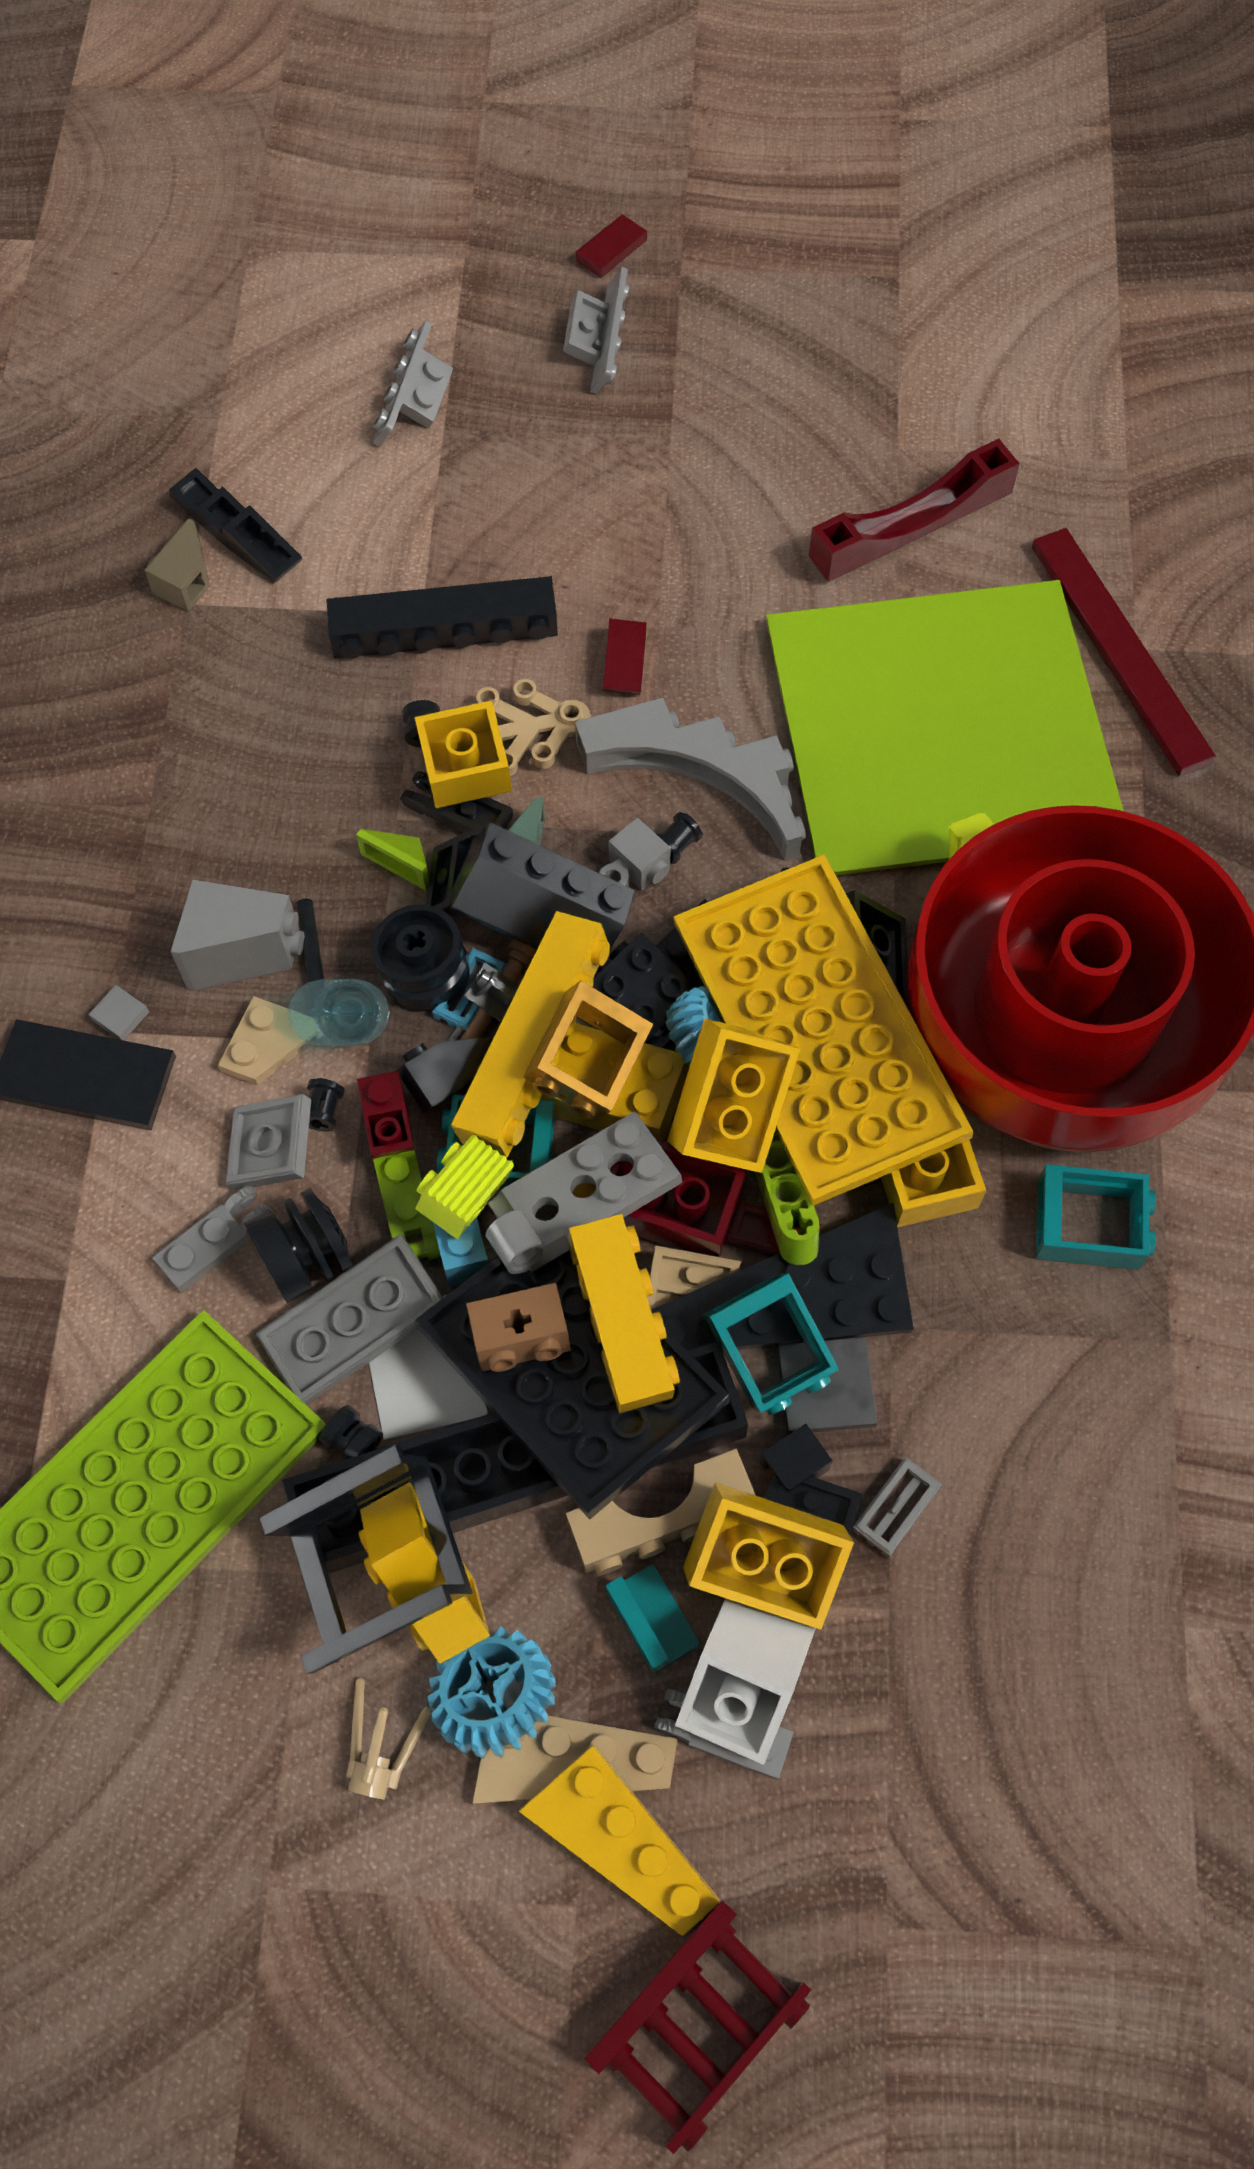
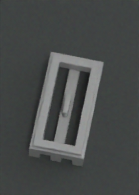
[851,1457,942,1558]

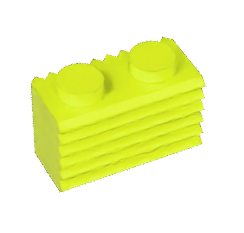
[415,1135,514,1240]

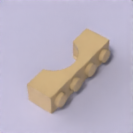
[566,1449,756,1576]

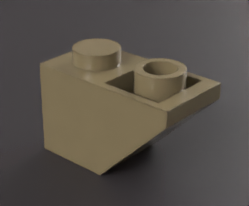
[144,518,210,612]

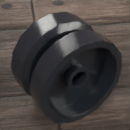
[371,904,470,1011]

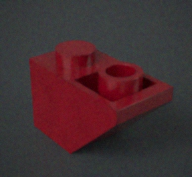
[357,1071,414,1159]

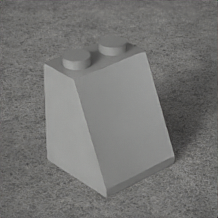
[171,880,305,990]

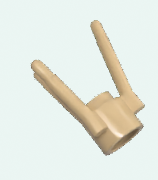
[346,1677,432,1800]

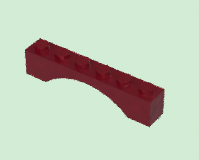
[809,438,1020,582]

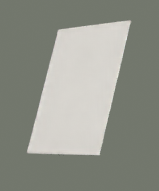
[369,1295,488,1440]

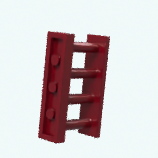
[584,1900,811,2155]

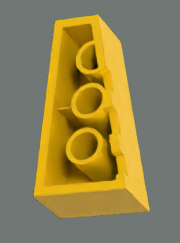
[569,1214,680,1413]

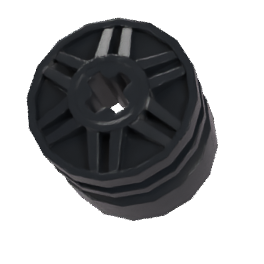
[244,1188,353,1303]

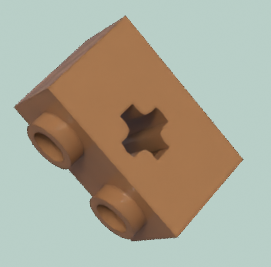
[466,1283,571,1372]

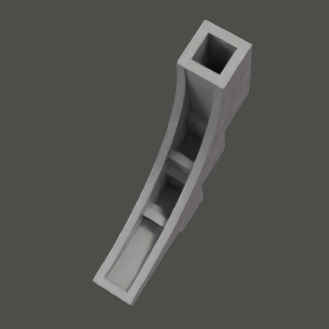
[575,698,806,860]

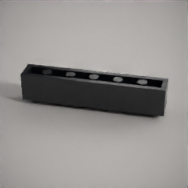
[326,576,558,659]

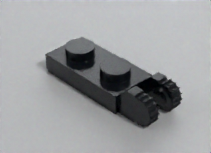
[400,771,513,833]

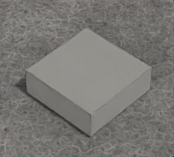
[88,985,149,1040]

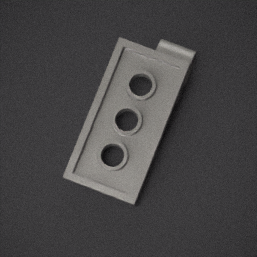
[486,1111,682,1274]

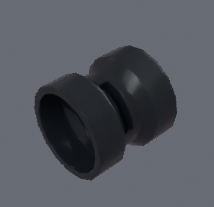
[320,1405,383,1460]

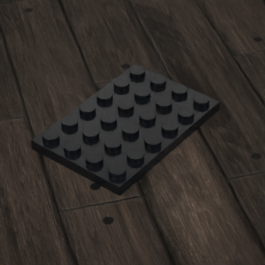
[415,1214,730,1520]

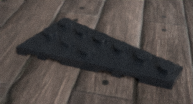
[651,1203,914,1350]

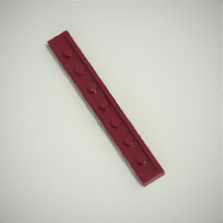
[1032,528,1216,776]

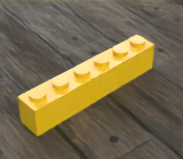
[451,911,610,1158]

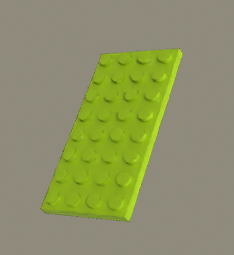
[0,1309,326,1704]

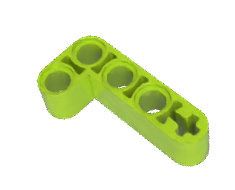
[754,1130,820,1265]

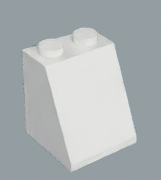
[675,1598,816,1765]

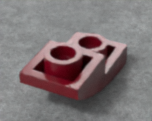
[602,618,647,695]

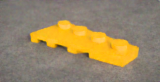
[519,1744,720,1936]

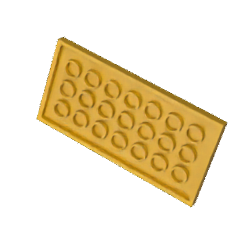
[673,854,974,1205]

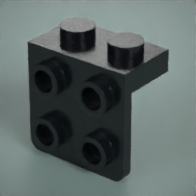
[593,932,697,1043]

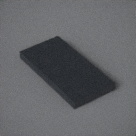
[0,1019,176,1131]

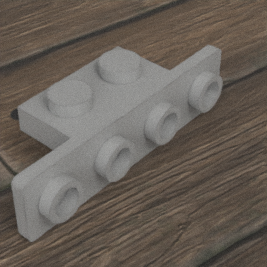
[563,266,629,394]
[373,320,453,447]

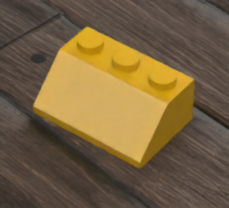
[667,1018,800,1173]

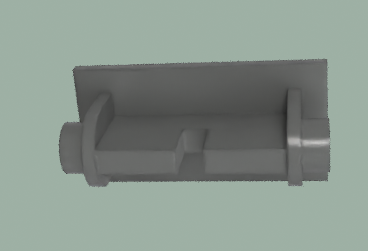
[463,962,519,1022]

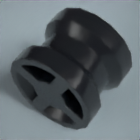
[402,700,440,748]

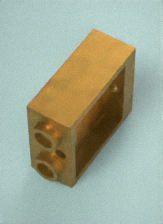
[523,980,653,1120]

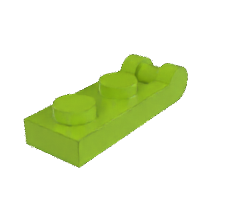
[373,1150,441,1261]

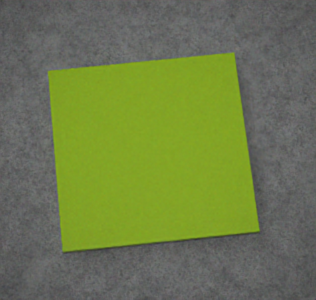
[766,580,1124,876]

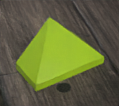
[356,829,429,890]

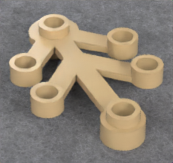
[476,679,591,776]

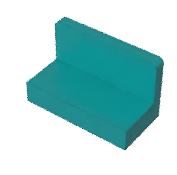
[605,1565,699,1675]

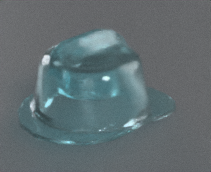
[288,979,389,1046]

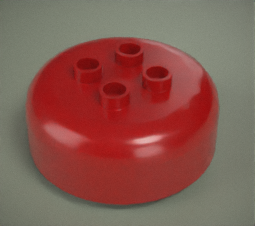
[906,805,1254,1152]

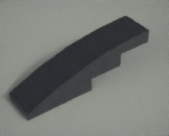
[169,468,302,583]

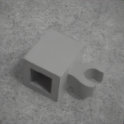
[599,818,671,891]

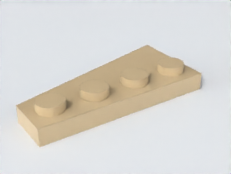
[472,1716,678,1805]

